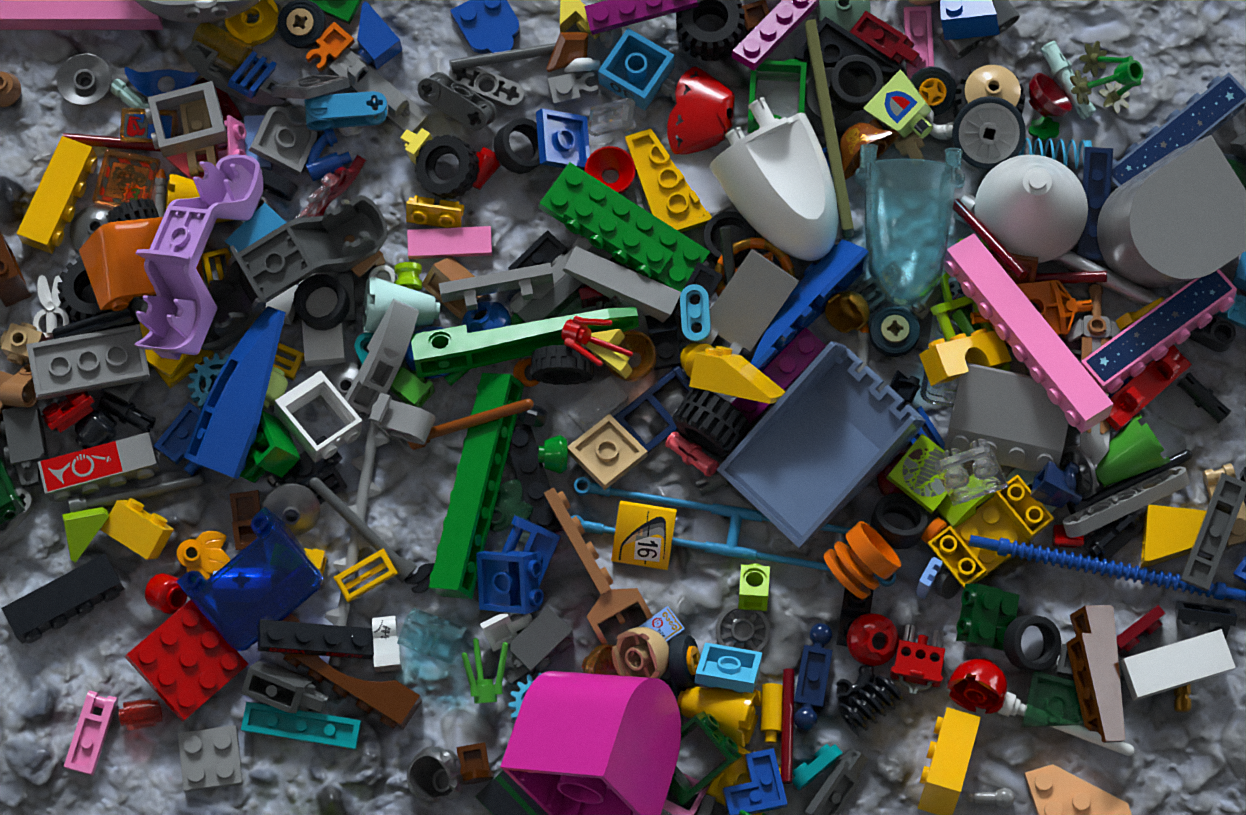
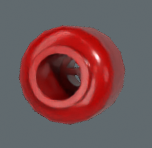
[145,573,188,614]

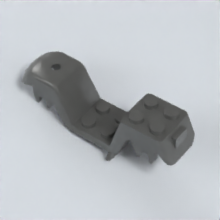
[201,195,388,351]

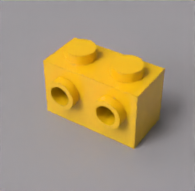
[101,498,174,560]

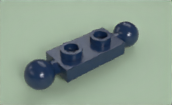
[794,623,833,731]

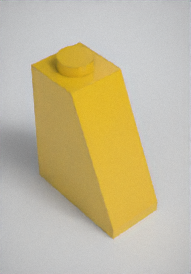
[1140,504,1206,567]

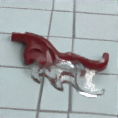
[295,155,367,219]

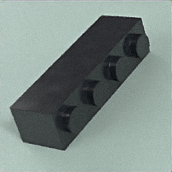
[1,553,125,644]

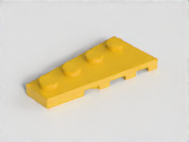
[625,128,712,233]

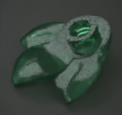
[489,479,533,532]

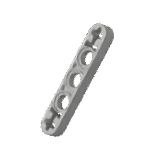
[1063,467,1190,537]

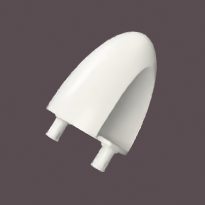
[709,97,838,261]

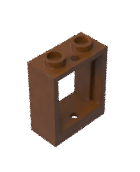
[0,231,32,307]

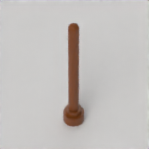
[407,399,534,450]

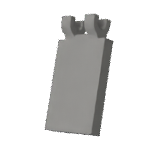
[700,249,799,355]

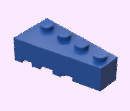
[940,0,1000,40]

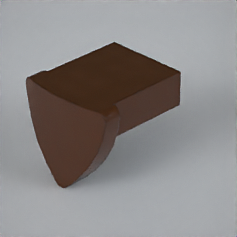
[456,742,494,785]

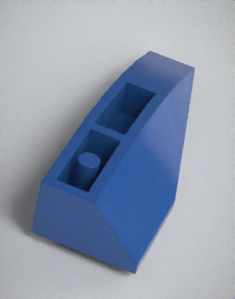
[184,306,286,479]

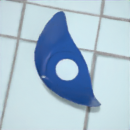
[124,67,200,97]

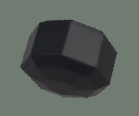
[518,405,548,427]

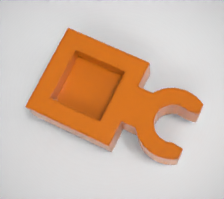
[306,22,355,72]

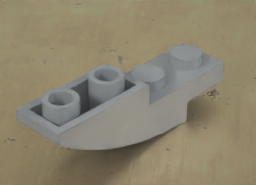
[344,299,419,415]

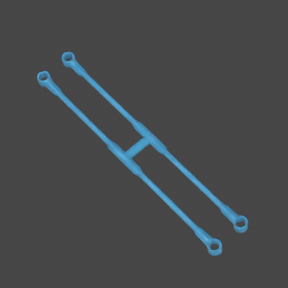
[570,477,896,587]

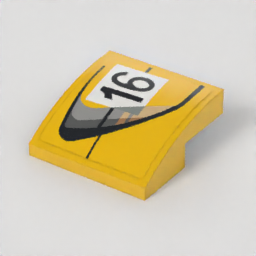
[611,500,677,570]

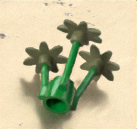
[1070,41,1144,114]

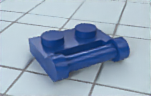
[502,515,562,588]

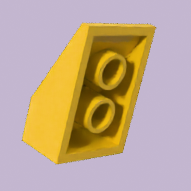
[689,346,785,404]

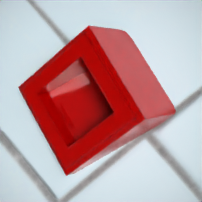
[1052,525,1084,548]

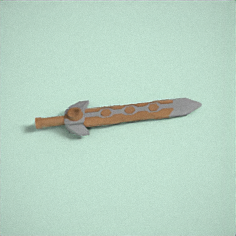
[1067,284,1122,466]

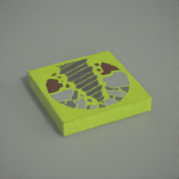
[886,434,967,514]

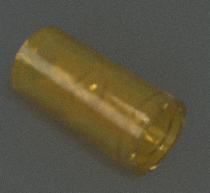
[192,22,253,69]

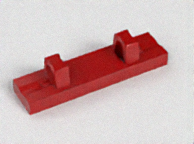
[1105,344,1192,432]

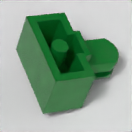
[240,410,300,483]

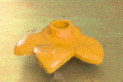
[176,531,233,587]

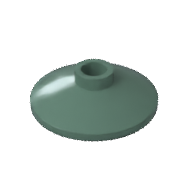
[816,0,871,32]

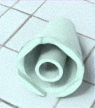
[362,277,440,333]

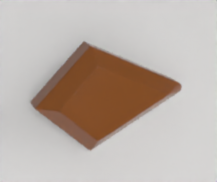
[546,32,589,72]

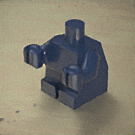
[1030,461,1082,508]

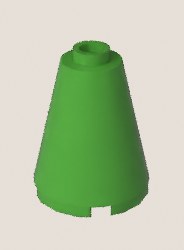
[1095,413,1170,487]

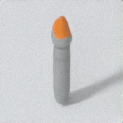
[155,169,167,217]
[857,323,870,373]

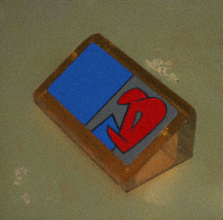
[120,108,178,143]

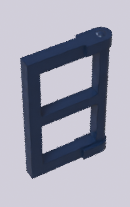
[613,365,693,454]

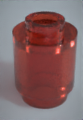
[118,697,163,731]

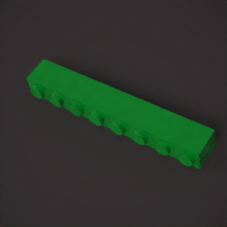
[429,373,524,599]

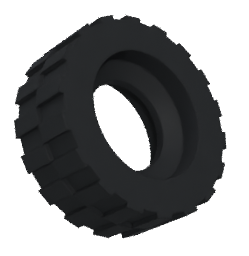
[415,135,480,199]
[531,345,594,385]

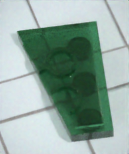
[1021,671,1084,727]

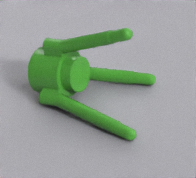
[462,638,508,704]

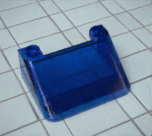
[177,506,323,651]

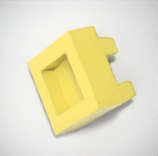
[400,128,433,164]

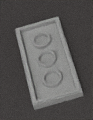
[26,324,150,400]

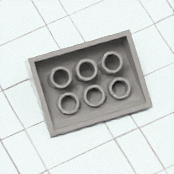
[944,362,1069,473]

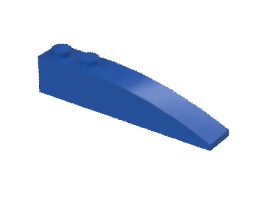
[751,239,869,372]

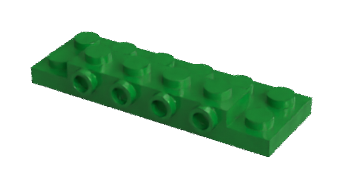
[538,162,710,292]

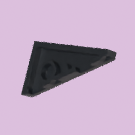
[794,16,904,77]

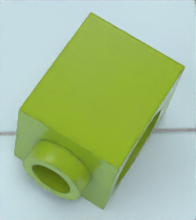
[738,563,770,611]

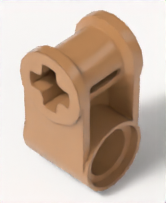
[0,364,39,407]

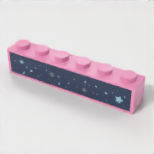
[1081,269,1237,394]

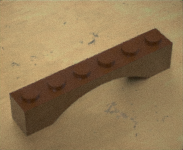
[256,604,422,730]

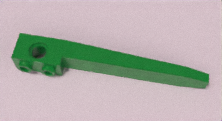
[411,307,639,378]

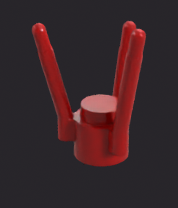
[561,316,633,366]

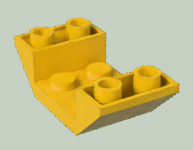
[927,474,1054,588]

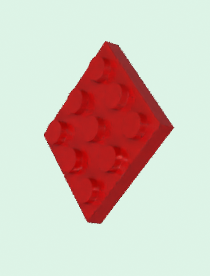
[125,600,248,722]

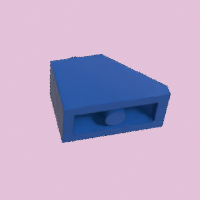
[357,1,402,70]

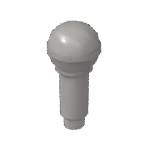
[969,788,1015,808]

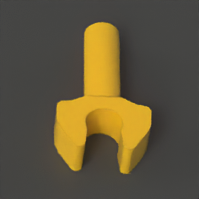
[1115,296,1165,331]

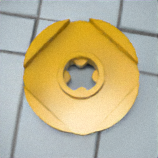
[225,0,279,47]

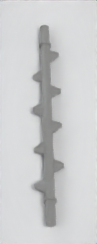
[325,418,390,668]

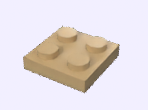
[567,414,648,490]

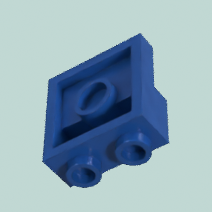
[476,551,544,614]

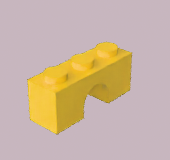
[919,328,1012,386]

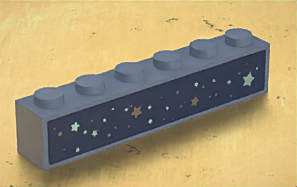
[1111,72,1246,193]

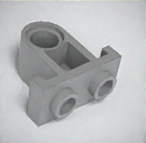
[369,393,436,445]

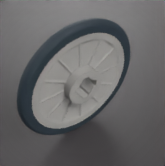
[952,96,1026,169]

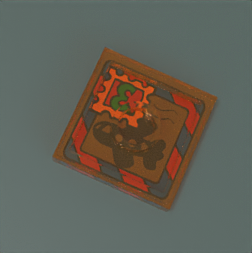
[92,149,161,207]

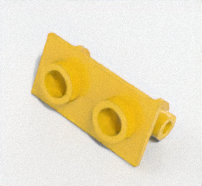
[406,195,465,228]

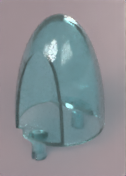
[855,144,965,307]

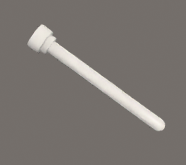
[997,692,1134,756]

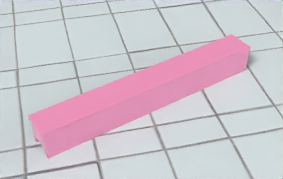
[0,0,163,30]

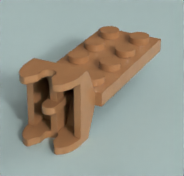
[544,487,653,646]

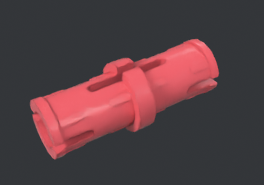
[665,432,719,477]

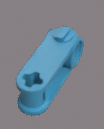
[304,91,387,131]

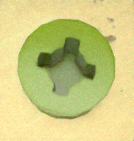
[394,262,422,291]

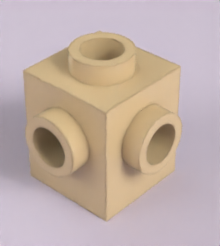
[0,322,47,365]

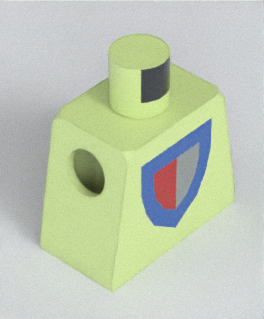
[864,70,933,138]

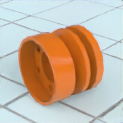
[824,521,901,599]

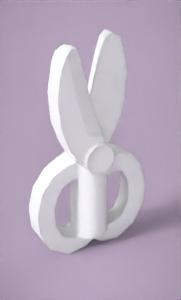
[33,275,71,339]

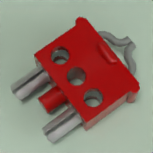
[889,625,945,695]

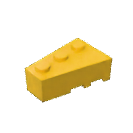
[917,707,981,815]

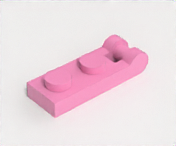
[64,690,118,776]

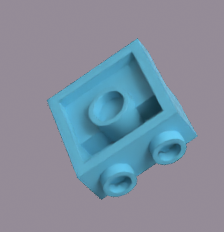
[695,642,762,693]

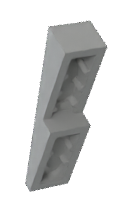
[562,246,681,322]

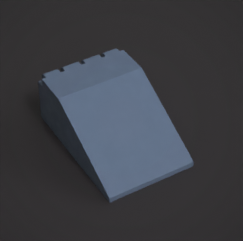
[716,341,926,548]

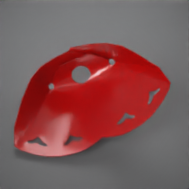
[667,66,735,155]

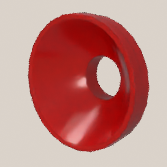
[585,146,635,194]
[846,613,899,666]

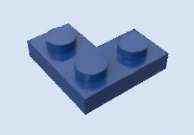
[723,748,788,815]

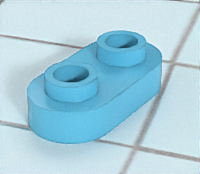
[680,284,711,342]

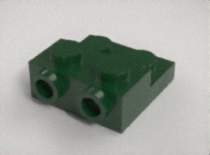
[956,584,1020,652]

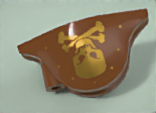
[840,119,900,180]

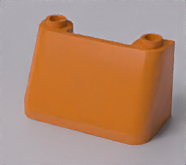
[79,217,204,311]

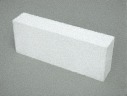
[299,272,346,367]
[1119,629,1236,701]

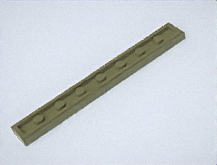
[805,19,854,238]

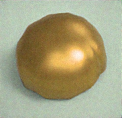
[824,290,870,333]

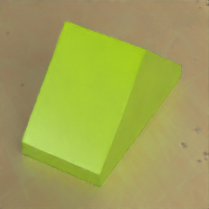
[62,507,109,563]

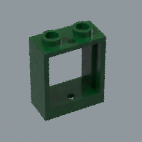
[669,711,742,805]

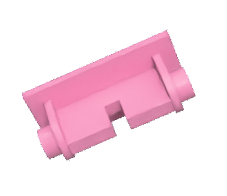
[218,115,247,161]

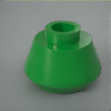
[538,435,568,474]

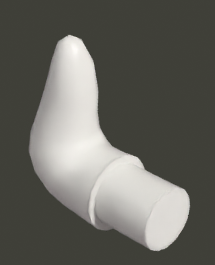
[564,58,601,73]

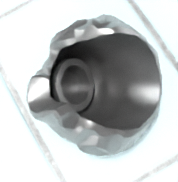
[407,746,463,803]

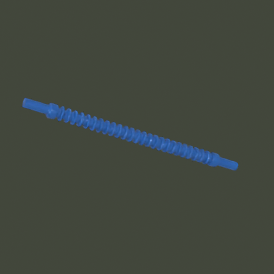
[968,535,1246,602]

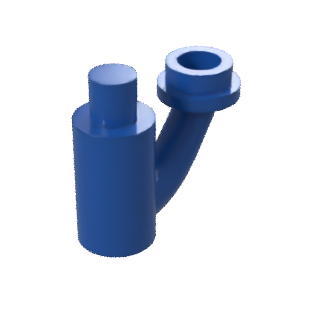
[306,128,352,182]

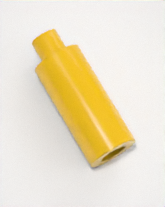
[760,683,783,743]

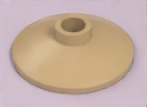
[965,65,1021,107]

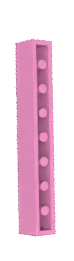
[944,233,1113,434]

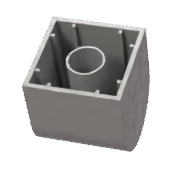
[1097,135,1246,288]

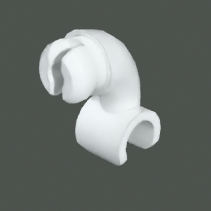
[926,110,954,140]

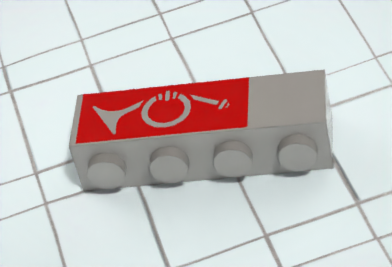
[38,432,161,502]

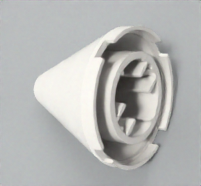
[974,155,1088,263]

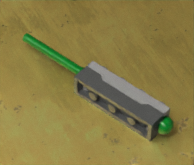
[444,236,615,386]

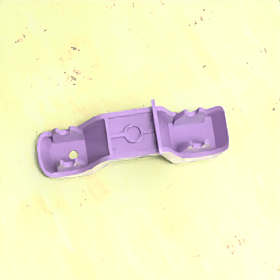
[134,154,264,360]

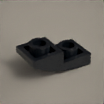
[836,588,874,647]

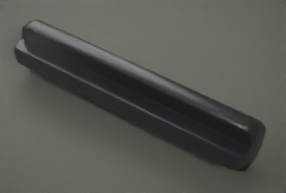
[52,307,134,339]

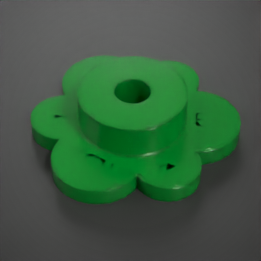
[1028,117,1060,140]

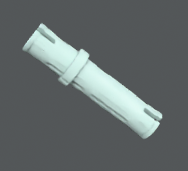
[1040,41,1097,120]

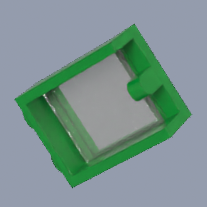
[747,58,807,133]

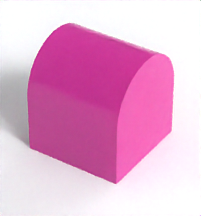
[500,671,681,815]

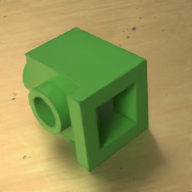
[390,367,435,408]

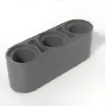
[939,0,1020,60]

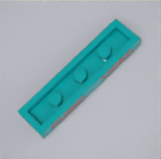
[241,701,362,751]

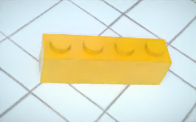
[16,136,98,254]

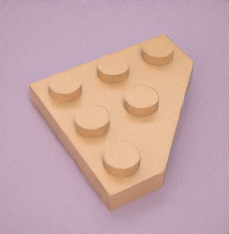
[1024,764,1132,815]

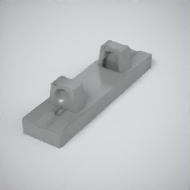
[329,48,429,133]
[439,263,554,311]

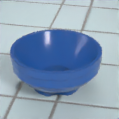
[461,301,511,333]

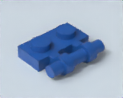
[154,402,204,476]

